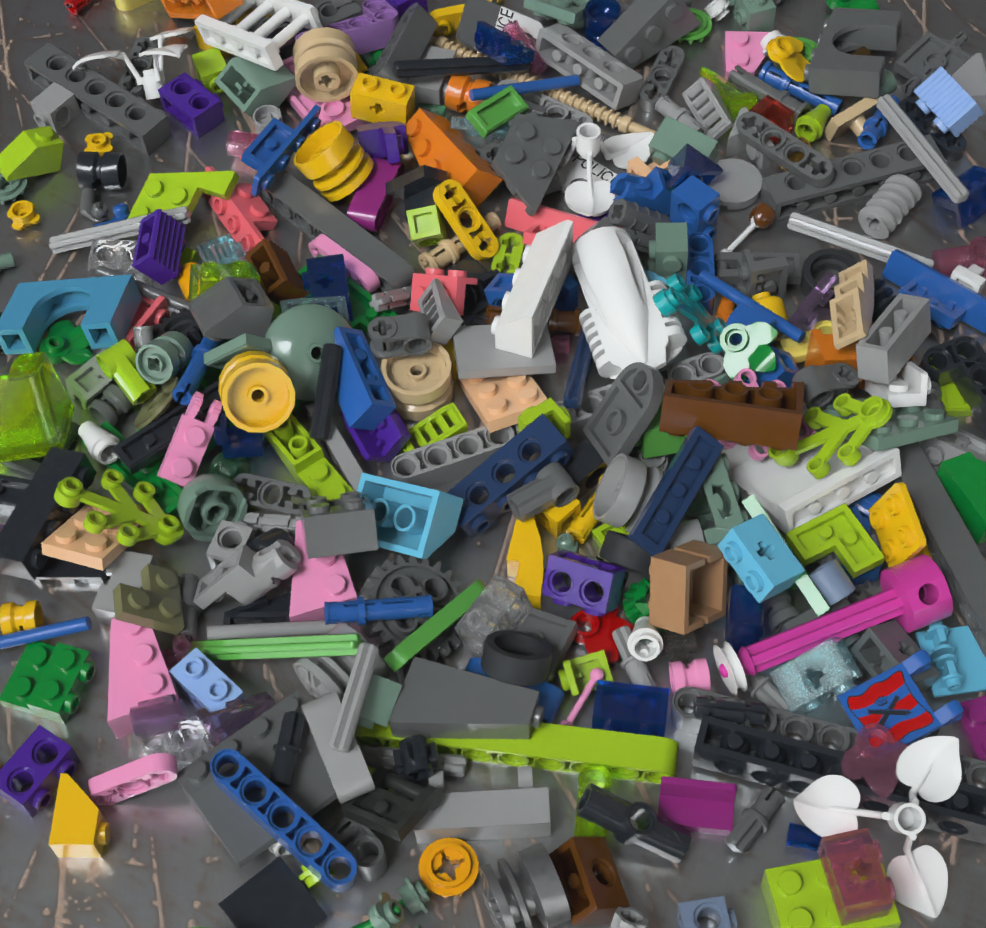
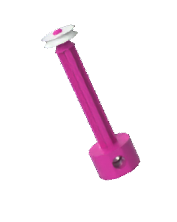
[713,554,953,696]

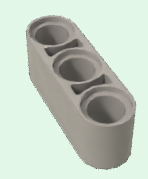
[301,691,376,804]

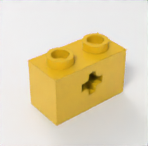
[350,72,415,125]

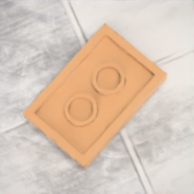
[457,375,547,433]
[41,496,149,571]

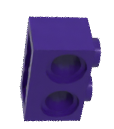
[158,72,225,139]
[541,549,626,616]
[0,725,80,818]

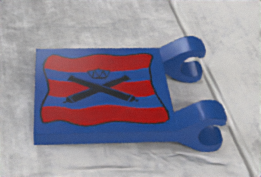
[837,650,964,761]

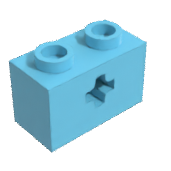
[718,513,805,603]

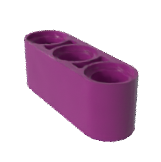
[347,157,405,233]

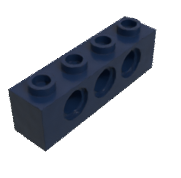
[447,413,575,538]

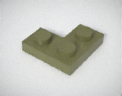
[113,563,184,635]

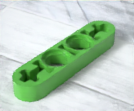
[383,579,491,673]

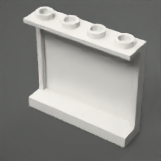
[721,404,902,534]

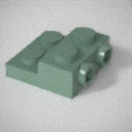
[523,0,598,29]

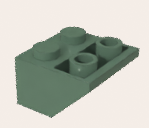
[214,57,296,117]

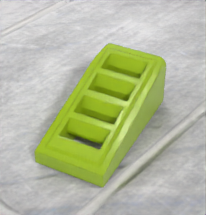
[401,402,468,452]

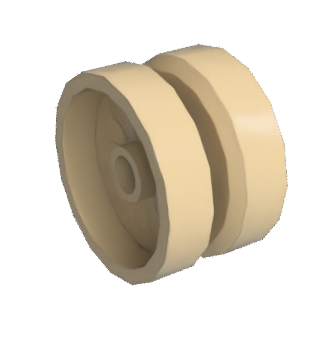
[293,27,358,103]
[380,341,454,421]

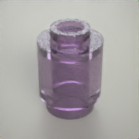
[130,694,187,738]

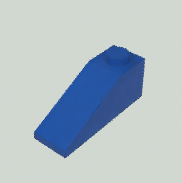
[334,326,397,430]

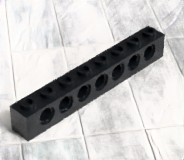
[692,715,986,845]

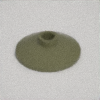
[134,376,180,429]

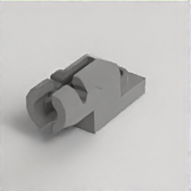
[193,540,301,610]

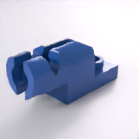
[610,166,688,216]

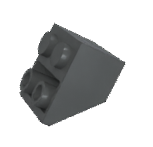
[189,276,274,341]
[299,491,378,559]

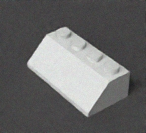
[491,220,573,358]

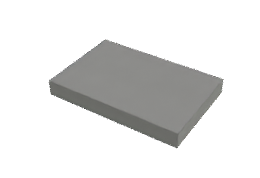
[452,324,556,379]

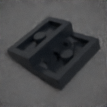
[218,856,328,928]

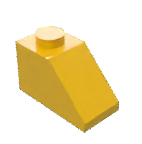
[49,773,111,858]

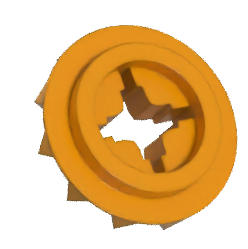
[418,837,479,899]

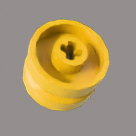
[218,351,295,433]

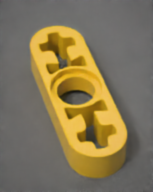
[433,179,499,261]

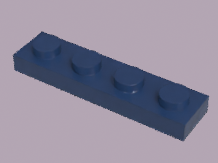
[627,425,724,556]

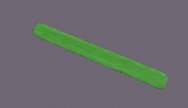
[187,633,364,661]

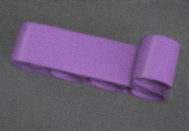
[295,0,399,55]

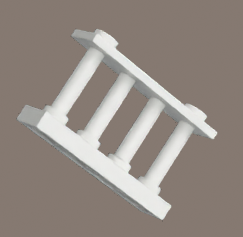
[194,0,323,71]

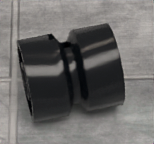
[76,151,127,190]

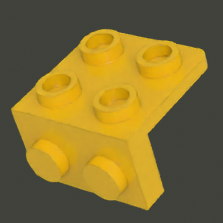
[868,482,932,567]

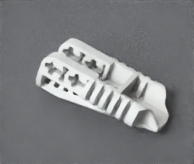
[570,226,687,379]

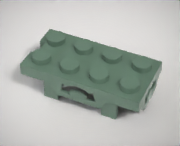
[685,452,749,594]

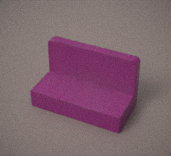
[658,776,737,836]

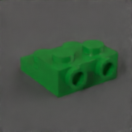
[0,641,96,725]

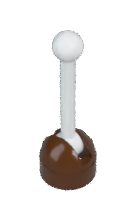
[719,202,776,253]

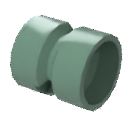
[135,331,193,384]

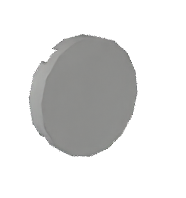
[703,158,763,210]

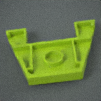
[127,171,240,265]

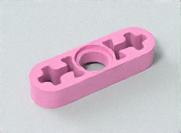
[308,234,381,294]
[88,753,177,805]

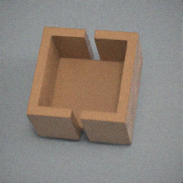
[648,540,728,635]

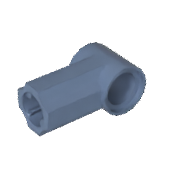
[809,558,856,606]

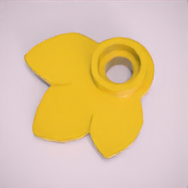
[766,36,810,82]

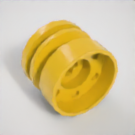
[293,121,374,202]

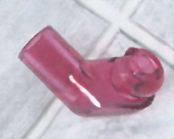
[163,634,191,667]

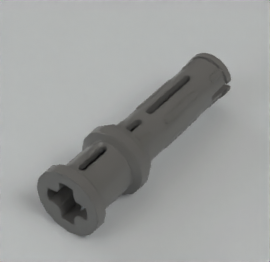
[728,65,811,127]

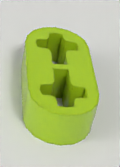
[491,232,525,273]

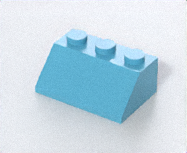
[357,473,464,560]

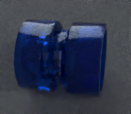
[585,0,621,51]

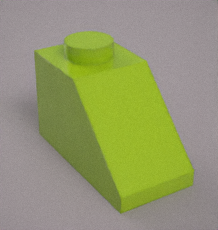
[0,126,64,181]

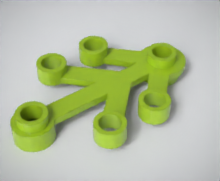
[768,393,893,479]
[54,469,184,546]

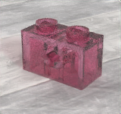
[817,827,896,926]

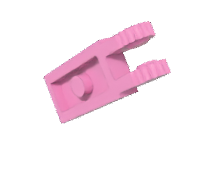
[157,391,222,487]

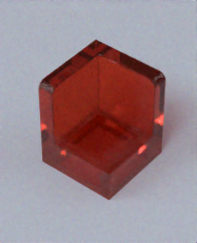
[749,95,795,147]

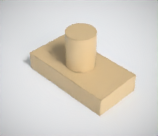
[823,97,878,142]

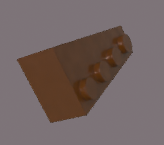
[659,379,804,451]

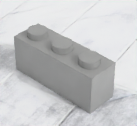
[856,293,931,385]

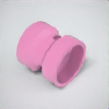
[669,658,711,695]

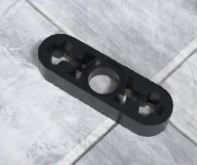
[899,98,967,162]

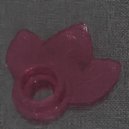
[841,724,908,799]

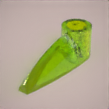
[699,67,758,120]

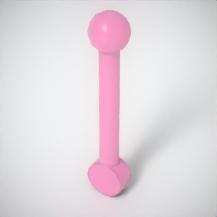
[559,668,604,726]

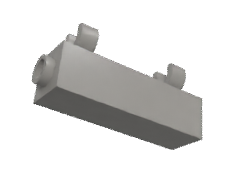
[412,766,551,844]

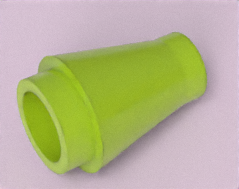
[795,104,831,142]

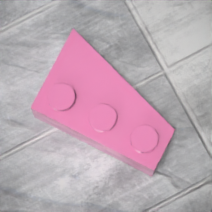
[289,520,357,622]
[107,618,184,739]

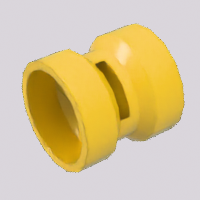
[0,600,43,635]

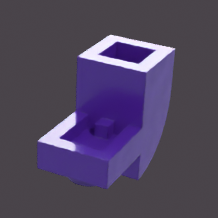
[357,121,409,164]

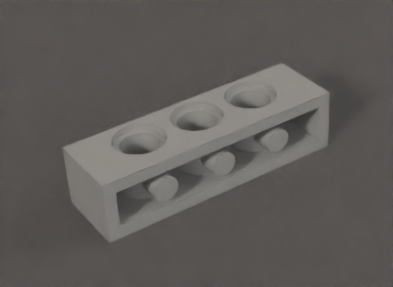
[533,23,645,110]

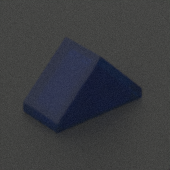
[665,143,723,191]

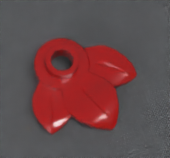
[570,605,634,663]

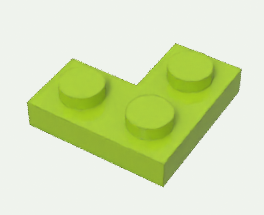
[785,503,885,579]

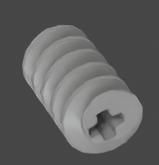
[858,174,922,239]

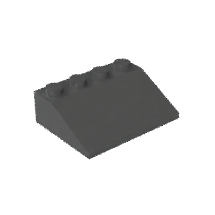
[176,690,337,868]

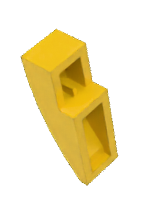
[506,517,544,610]

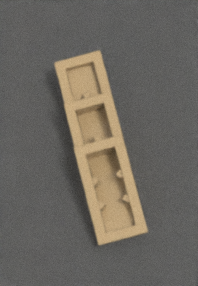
[829,259,874,350]

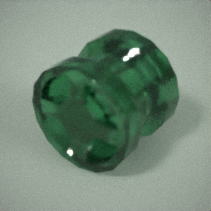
[209,449,251,481]

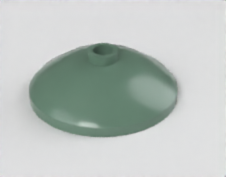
[264,304,351,401]

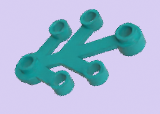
[652,272,726,355]

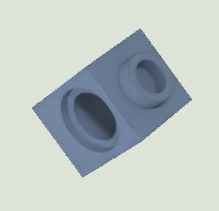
[676,896,737,928]

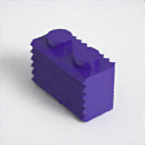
[132,209,187,285]

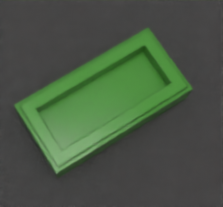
[465,85,529,139]

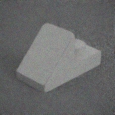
[726,107,774,170]

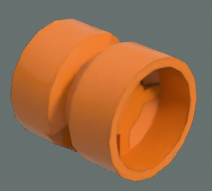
[445,75,495,113]

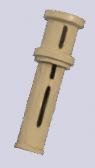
[418,211,502,273]

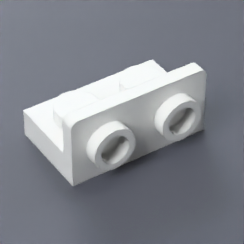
[864,360,931,408]

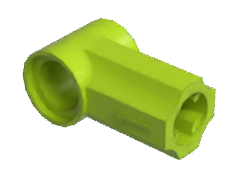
[95,339,157,406]

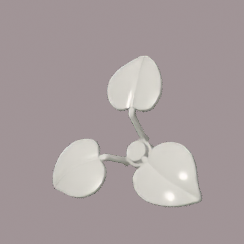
[72,27,195,100]
[557,122,654,217]
[793,736,962,918]

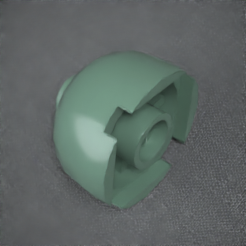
[177,473,248,542]

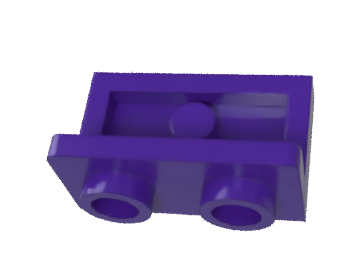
[340,409,411,463]

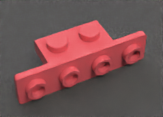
[202,166,278,255]
[504,197,620,245]

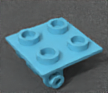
[915,620,986,698]

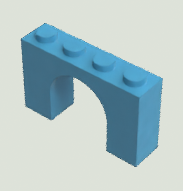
[0,274,142,355]

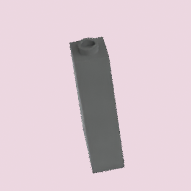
[389,656,545,739]

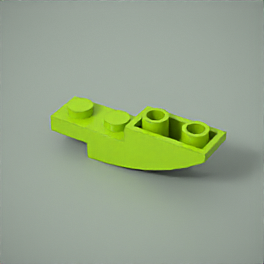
[264,413,354,500]

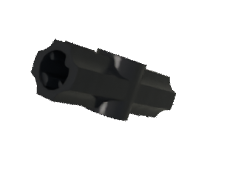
[576,783,692,863]

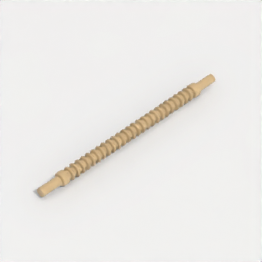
[427,35,656,135]

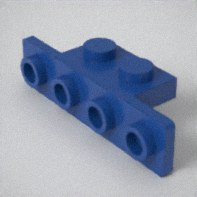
[241,105,322,197]
[882,249,986,334]

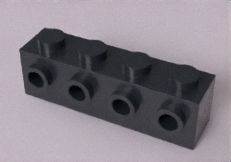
[0,446,97,581]

